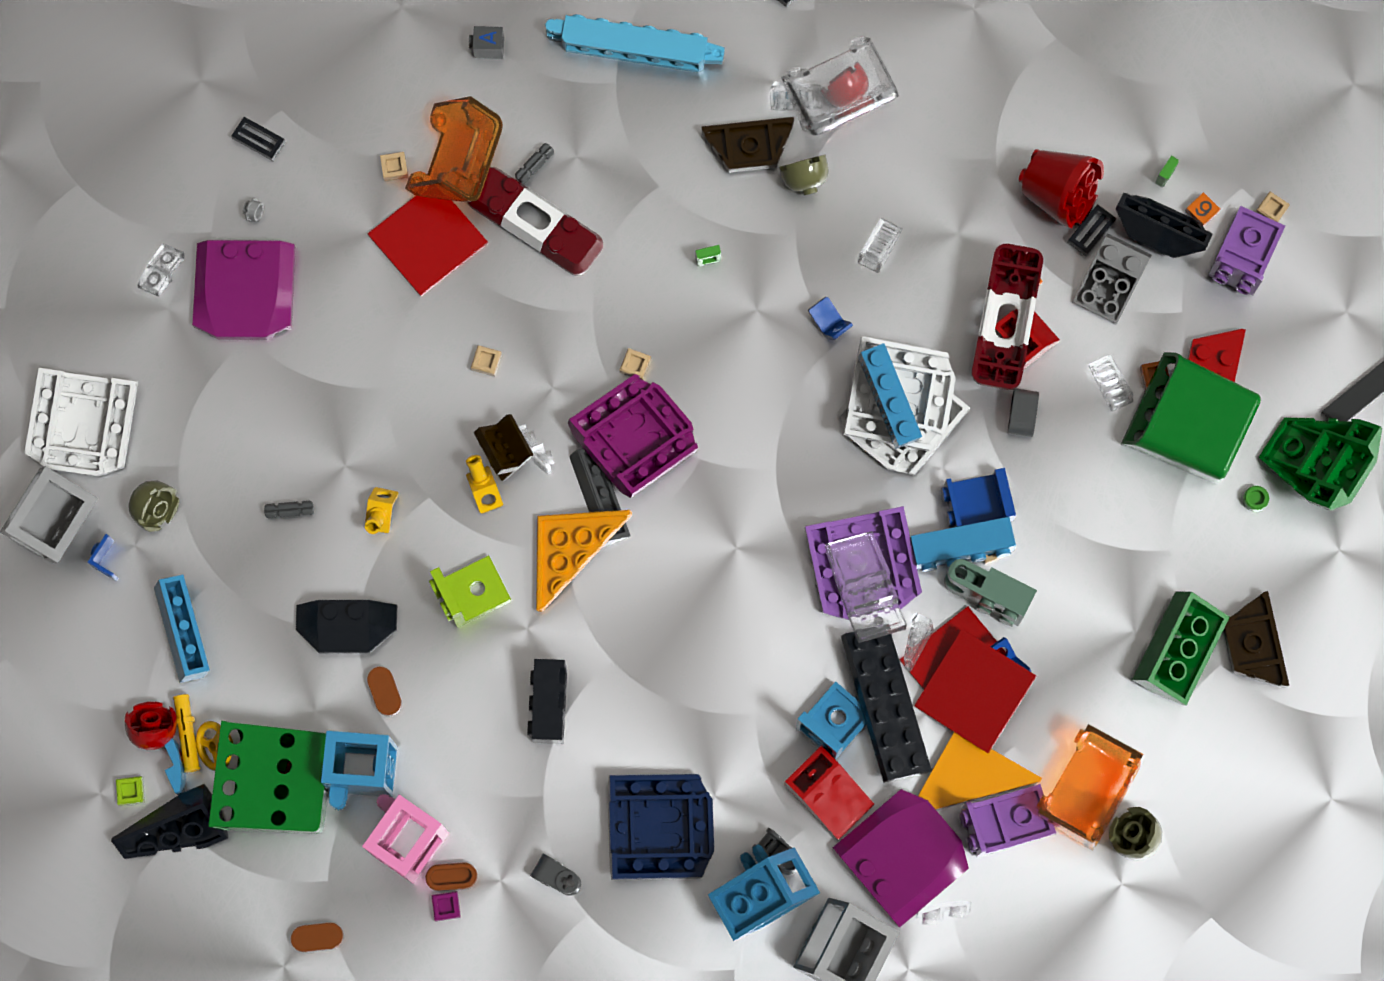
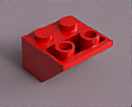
[995,309,1060,370]

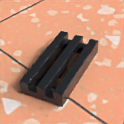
[231,117,286,161]
[1067,204,1117,257]

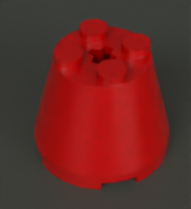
[1019,149,1104,229]

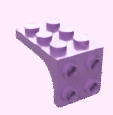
[1208,206,1285,296]
[959,784,1056,858]

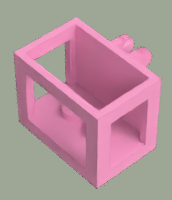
[362,794,449,884]

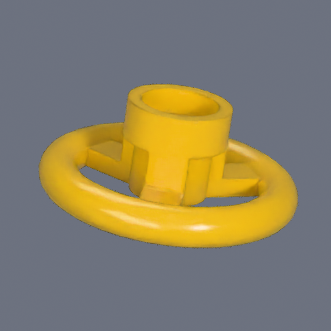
[196,721,233,771]

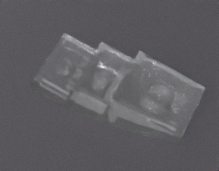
[825,531,907,643]

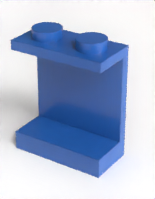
[941,468,1016,527]

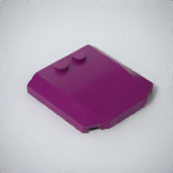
[192,240,296,340]
[568,374,698,498]
[832,789,969,927]

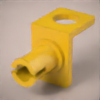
[466,455,503,513]
[365,487,398,534]

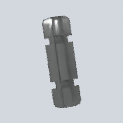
[515,143,554,184]
[264,500,314,518]

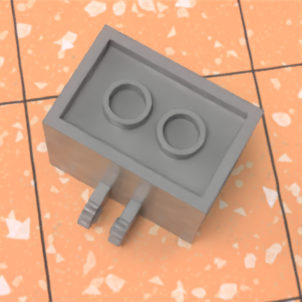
[0,466,98,563]
[793,898,900,981]

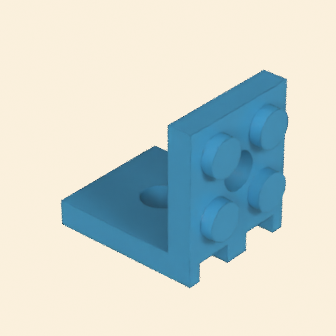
[796,682,866,760]

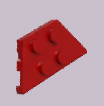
[1188,329,1246,382]

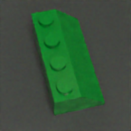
[1132,591,1230,706]

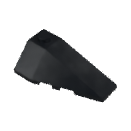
[111,784,228,859]

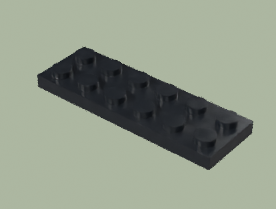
[841,625,932,783]

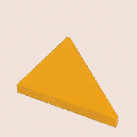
[536,510,632,612]
[918,732,1042,810]

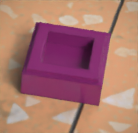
[431,891,461,922]

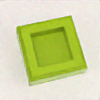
[116,776,145,806]

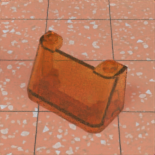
[405,96,503,202]
[1036,724,1144,850]

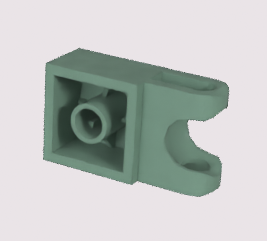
[944,559,1037,627]

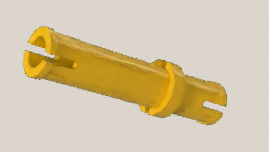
[173,694,201,773]

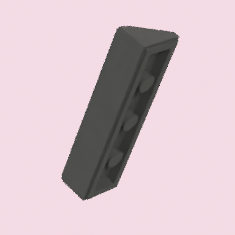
[1322,361,1384,421]
[570,448,631,546]

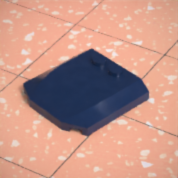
[608,774,714,880]

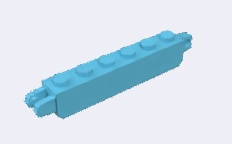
[545,14,725,72]

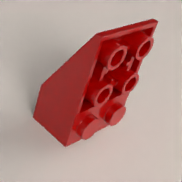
[784,746,875,840]

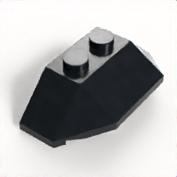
[1115,193,1213,258]
[296,600,398,654]

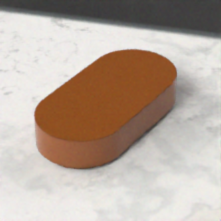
[367,667,402,717]
[425,863,478,891]
[291,923,344,952]

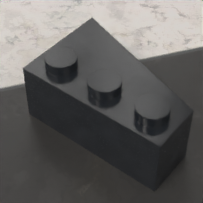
[527,659,567,744]

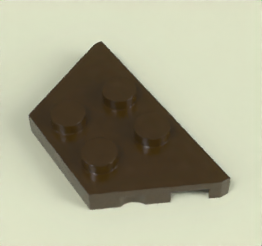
[702,117,794,173]
[1223,591,1290,688]

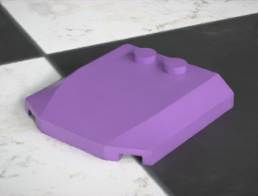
[805,506,922,620]

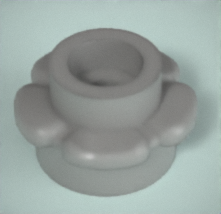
[243,198,264,221]

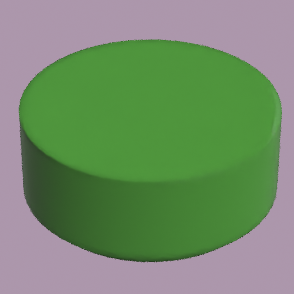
[1243,486,1269,512]

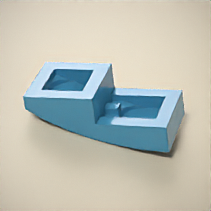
[164,738,186,795]

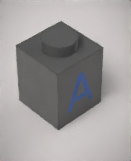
[469,26,504,59]

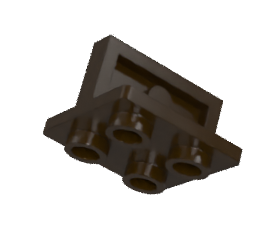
[473,414,533,481]

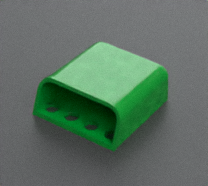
[1121,352,1261,483]
[209,721,328,834]

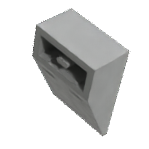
[1073,234,1152,324]

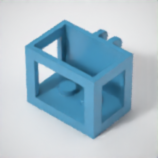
[321,731,398,811]
[708,844,820,941]

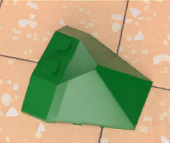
[1259,417,1382,511]

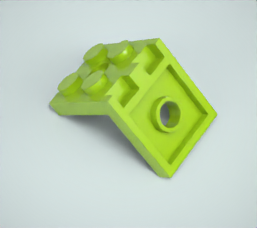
[429,555,512,628]

